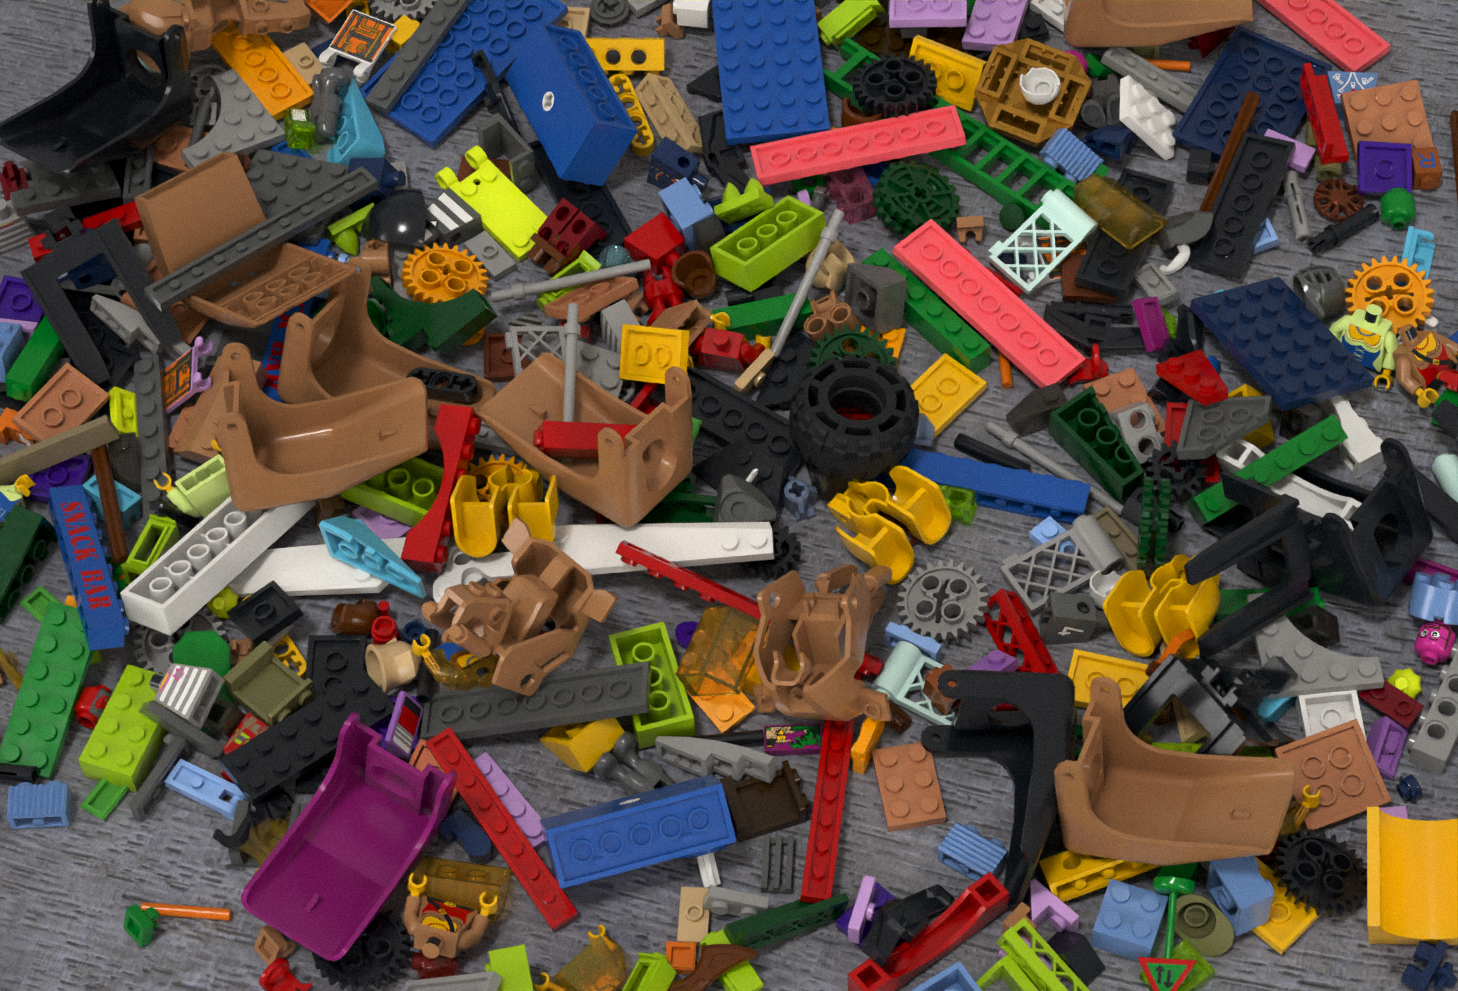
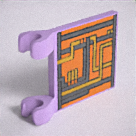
[164,336,213,415]

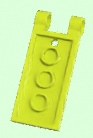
[435,145,547,263]

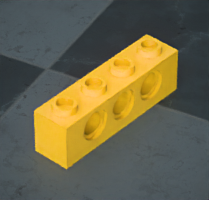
[584,37,666,75]
[1039,850,1160,902]

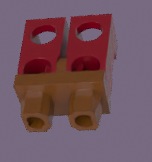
[527,197,607,276]

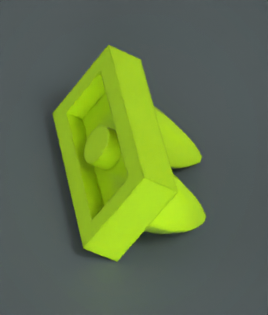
[714,178,774,224]
[325,203,375,256]

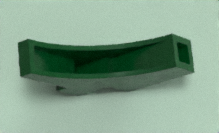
[370,275,498,356]

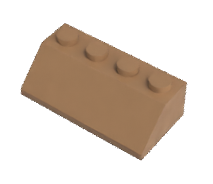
[173,354,268,464]

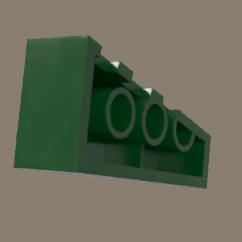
[1048,385,1144,504]
[0,505,57,625]

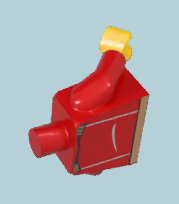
[688,326,772,374]

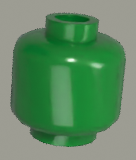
[1380,188,1416,229]

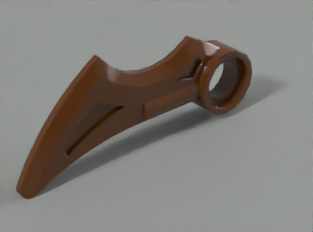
[667,944,759,991]

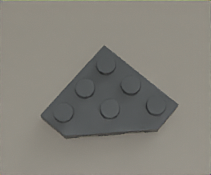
[1176,395,1273,460]

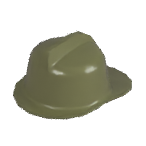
[1167,894,1234,957]

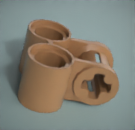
[361,239,393,295]
[804,290,861,343]

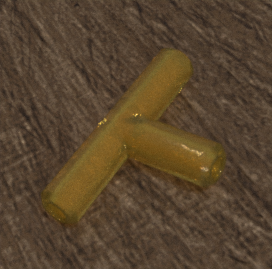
[0,647,23,690]

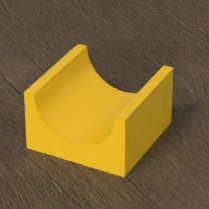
[1367,807,1458,945]

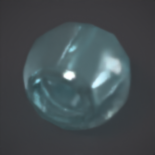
[599,245,632,276]

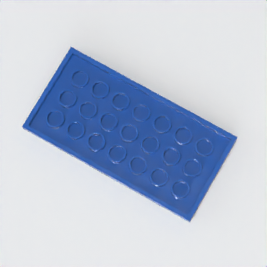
[360,0,568,148]
[711,0,830,145]

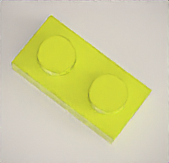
[108,386,138,444]

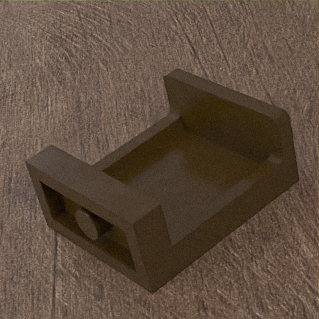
[720,760,810,842]

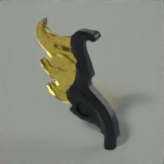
[212,788,294,874]

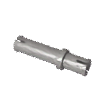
[1282,171,1312,245]

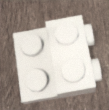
[1295,690,1367,741]

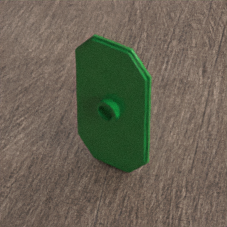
[173,631,234,736]

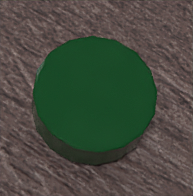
[999,203,1027,230]

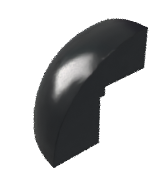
[360,188,426,247]

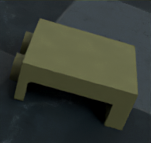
[223,640,316,727]

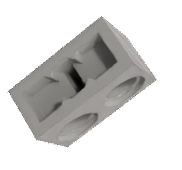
[1108,401,1163,464]

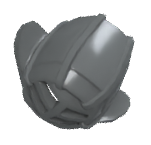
[1293,266,1345,320]

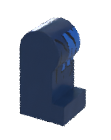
[438,808,493,866]

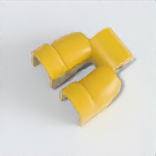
[450,464,559,558]
[827,465,952,585]
[1102,554,1221,658]

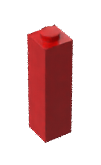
[533,420,637,459]

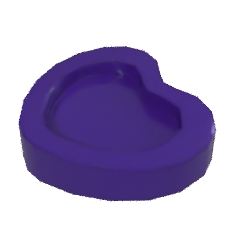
[675,621,704,650]

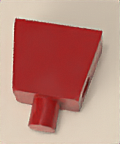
[624,212,686,275]

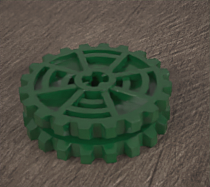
[872,160,960,239]
[1136,476,1170,570]

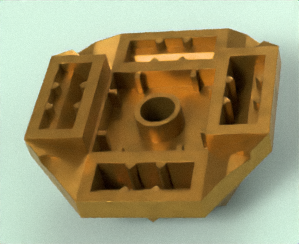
[974,38,1092,148]

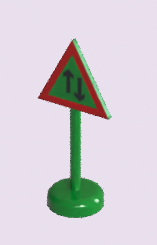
[1137,876,1198,991]

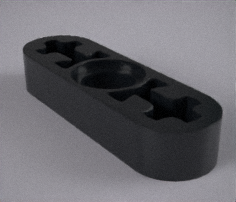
[406,367,481,402]

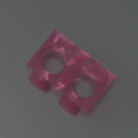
[826,166,877,225]

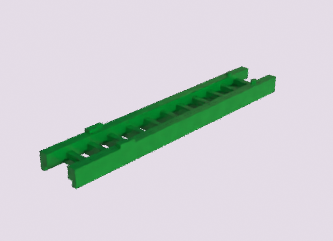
[822,37,1090,230]

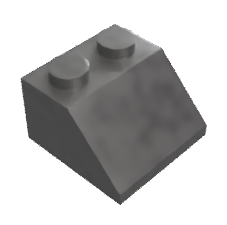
[844,263,907,334]

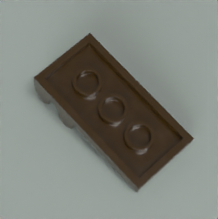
[858,13,967,59]

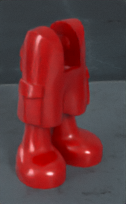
[642,266,685,326]

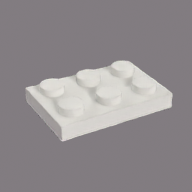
[1119,75,1176,161]

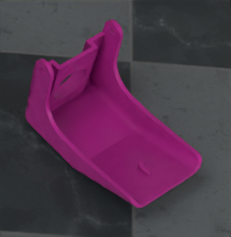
[241,711,458,961]

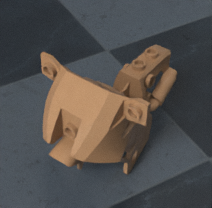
[119,0,311,74]
[422,517,618,696]
[753,564,892,721]

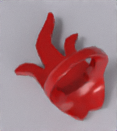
[1069,343,1109,386]
[259,957,312,991]

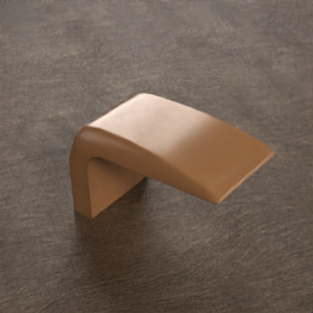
[134,151,356,328]

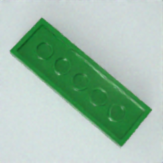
[0,601,95,780]

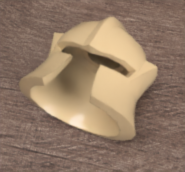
[805,239,857,291]
[365,637,422,695]

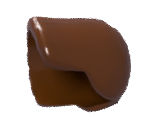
[841,97,883,128]
[671,250,718,300]
[330,598,379,636]

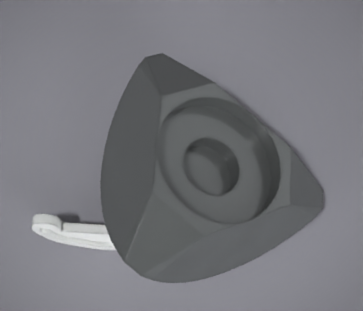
[1155,210,1213,275]
[714,468,777,524]

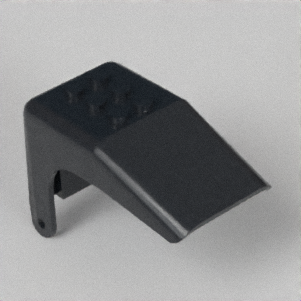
[0,0,194,175]
[1203,438,1433,608]
[921,670,1077,909]

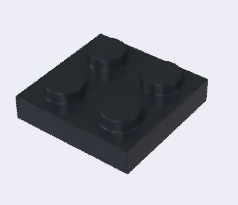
[227,580,304,647]

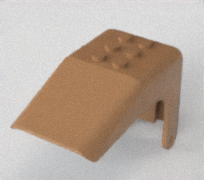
[1063,0,1254,47]
[277,256,497,450]
[217,342,428,512]
[475,352,693,527]
[1054,677,1297,866]

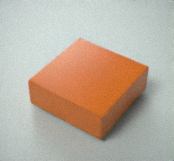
[665,941,697,974]

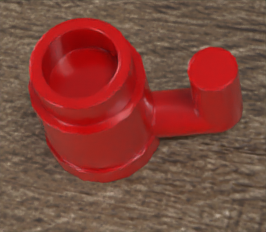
[371,601,401,645]

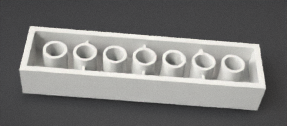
[120,496,316,636]

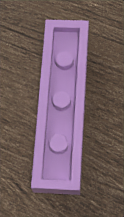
[473,752,546,852]

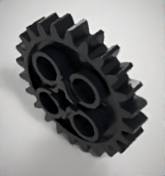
[852,53,937,118]
[1271,829,1367,917]
[312,908,411,991]

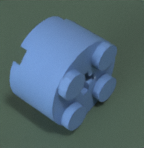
[1408,572,1458,625]

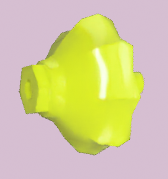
[206,586,239,620]
[1387,667,1422,699]

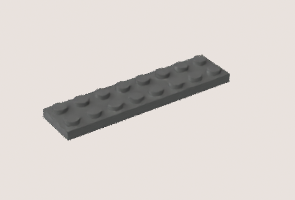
[420,661,651,741]

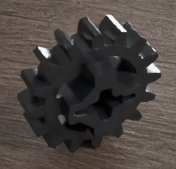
[1145,440,1208,501]
[744,522,801,580]

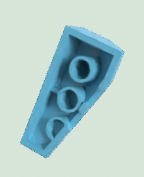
[327,78,385,166]
[319,515,427,599]

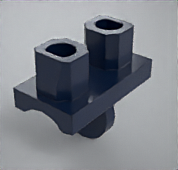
[1401,940,1457,991]

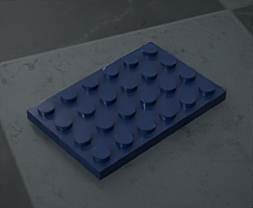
[1172,25,1333,161]
[1190,277,1374,411]

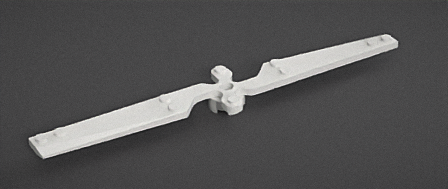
[225,522,774,611]

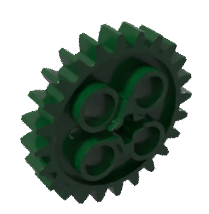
[808,325,898,410]

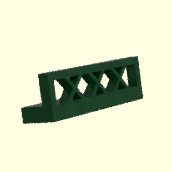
[637,491,717,524]
[723,893,849,950]

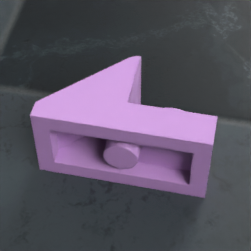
[1029,878,1080,932]

